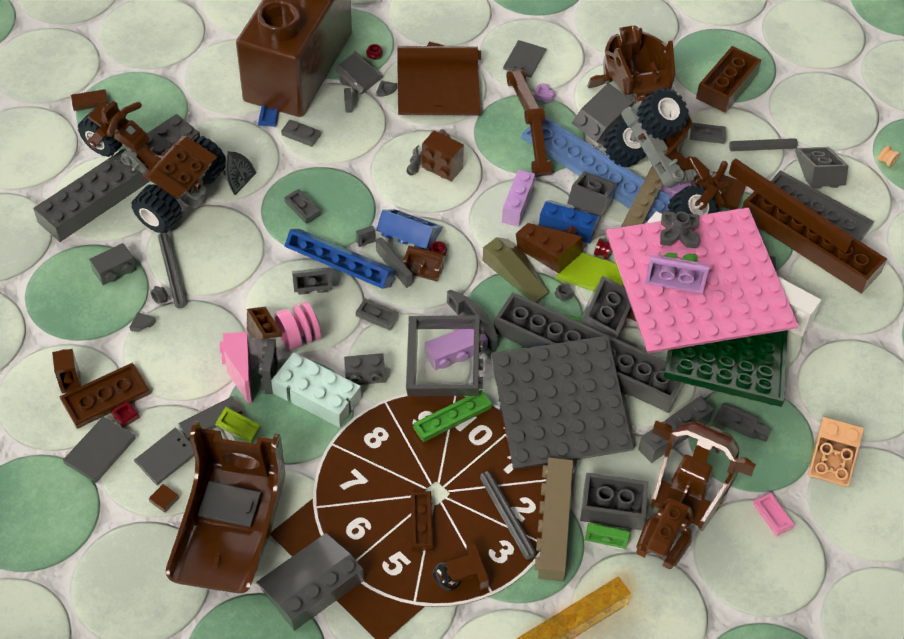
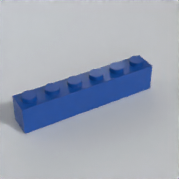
[284,229,396,289]

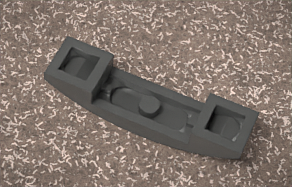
[447,290,497,353]

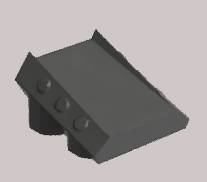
[335,50,383,95]

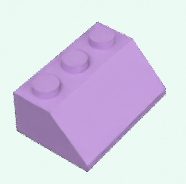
[645,254,709,294]

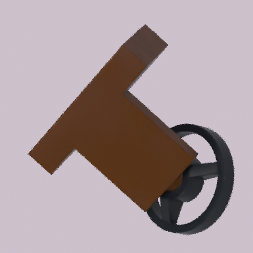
[433,543,489,592]

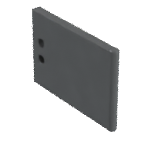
[503,40,547,78]
[134,427,194,485]
[197,481,261,528]

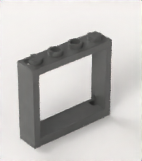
[406,315,484,396]

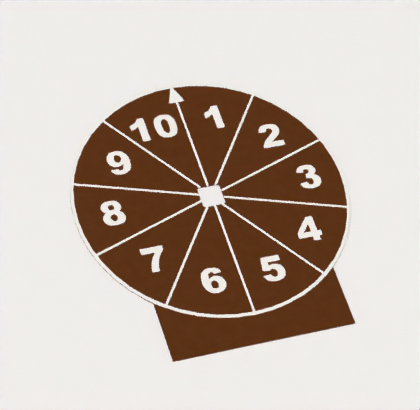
[270,393,546,639]

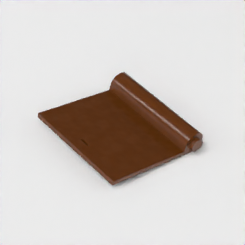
[397,46,481,116]

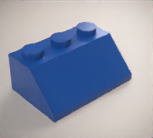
[539,200,601,243]
[376,209,443,250]

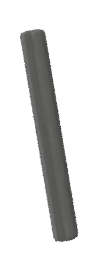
[158,233,185,309]
[480,471,536,560]

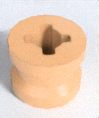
[878,145,900,168]

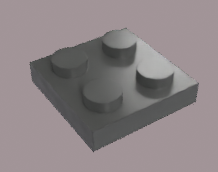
[259,339,278,394]

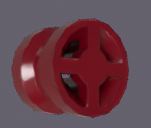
[594,238,612,260]

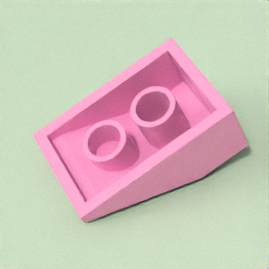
[220,332,252,403]

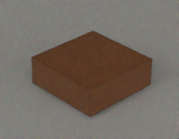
[149,484,179,513]

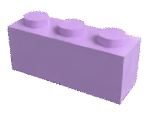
[502,170,535,227]
[425,329,488,371]

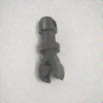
[406,145,422,175]

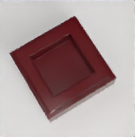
[111,401,140,428]

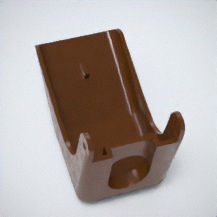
[166,421,286,593]

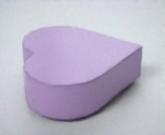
[534,83,554,103]

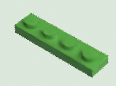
[413,390,492,442]

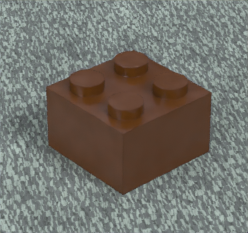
[422,130,464,182]

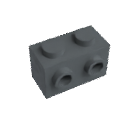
[292,267,332,295]
[344,353,386,385]

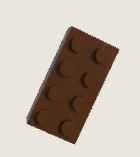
[696,46,761,113]

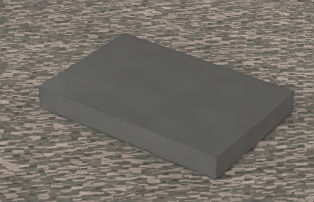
[63,416,136,483]

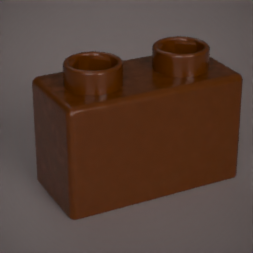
[236,0,352,117]

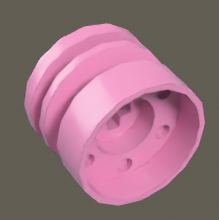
[274,301,321,351]

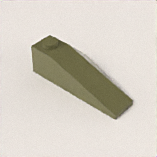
[482,237,548,303]

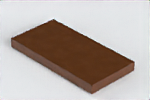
[59,362,150,429]

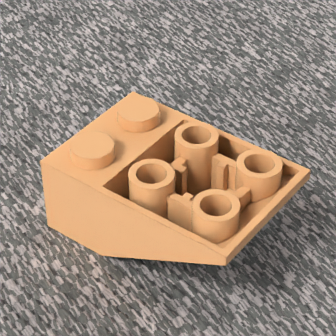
[808,417,864,487]

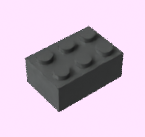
[579,276,631,338]
[580,473,649,530]

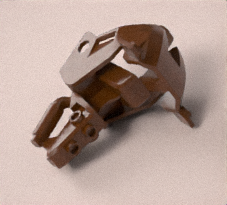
[587,25,676,105]
[636,421,756,569]

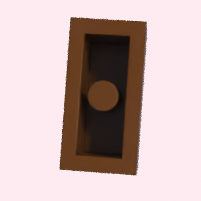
[52,348,81,394]

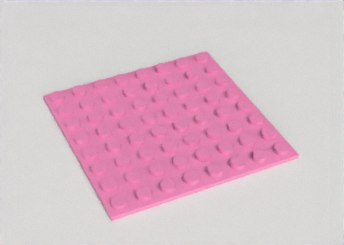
[606,208,799,353]

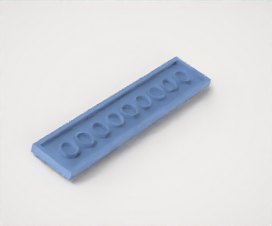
[521,116,672,221]

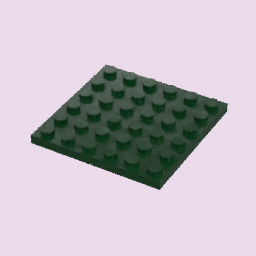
[663,330,788,407]

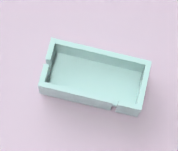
[271,352,361,428]

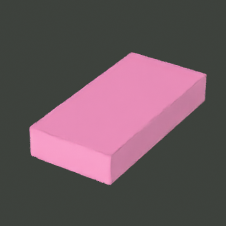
[753,492,795,537]

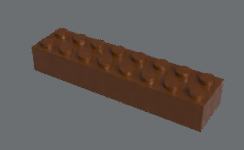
[742,191,887,294]

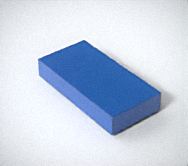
[258,105,278,127]

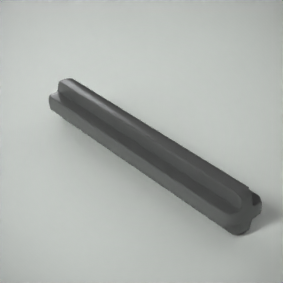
[729,138,798,151]

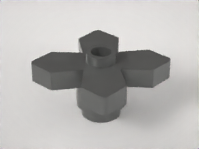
[660,211,700,248]

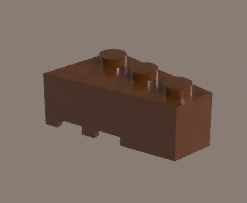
[516,223,583,273]

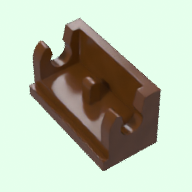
[403,246,444,282]

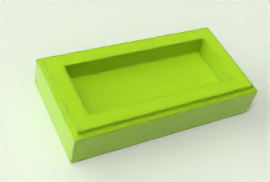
[215,407,261,443]

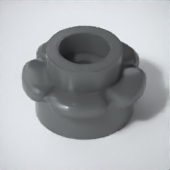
[554,283,573,301]
[150,286,168,304]

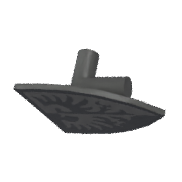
[223,151,256,195]

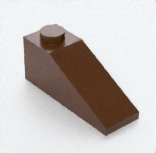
[247,306,282,339]

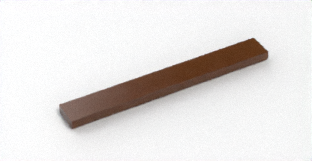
[729,158,854,253]

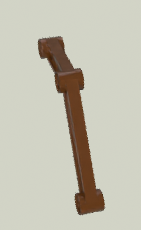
[506,70,552,177]

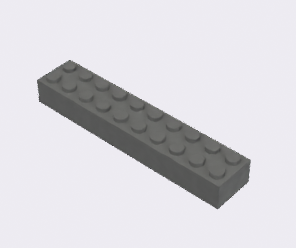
[33,114,200,242]
[494,292,685,413]

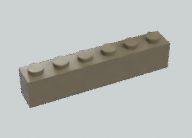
[534,458,573,581]

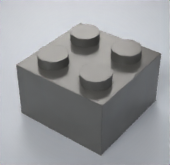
[567,171,617,216]

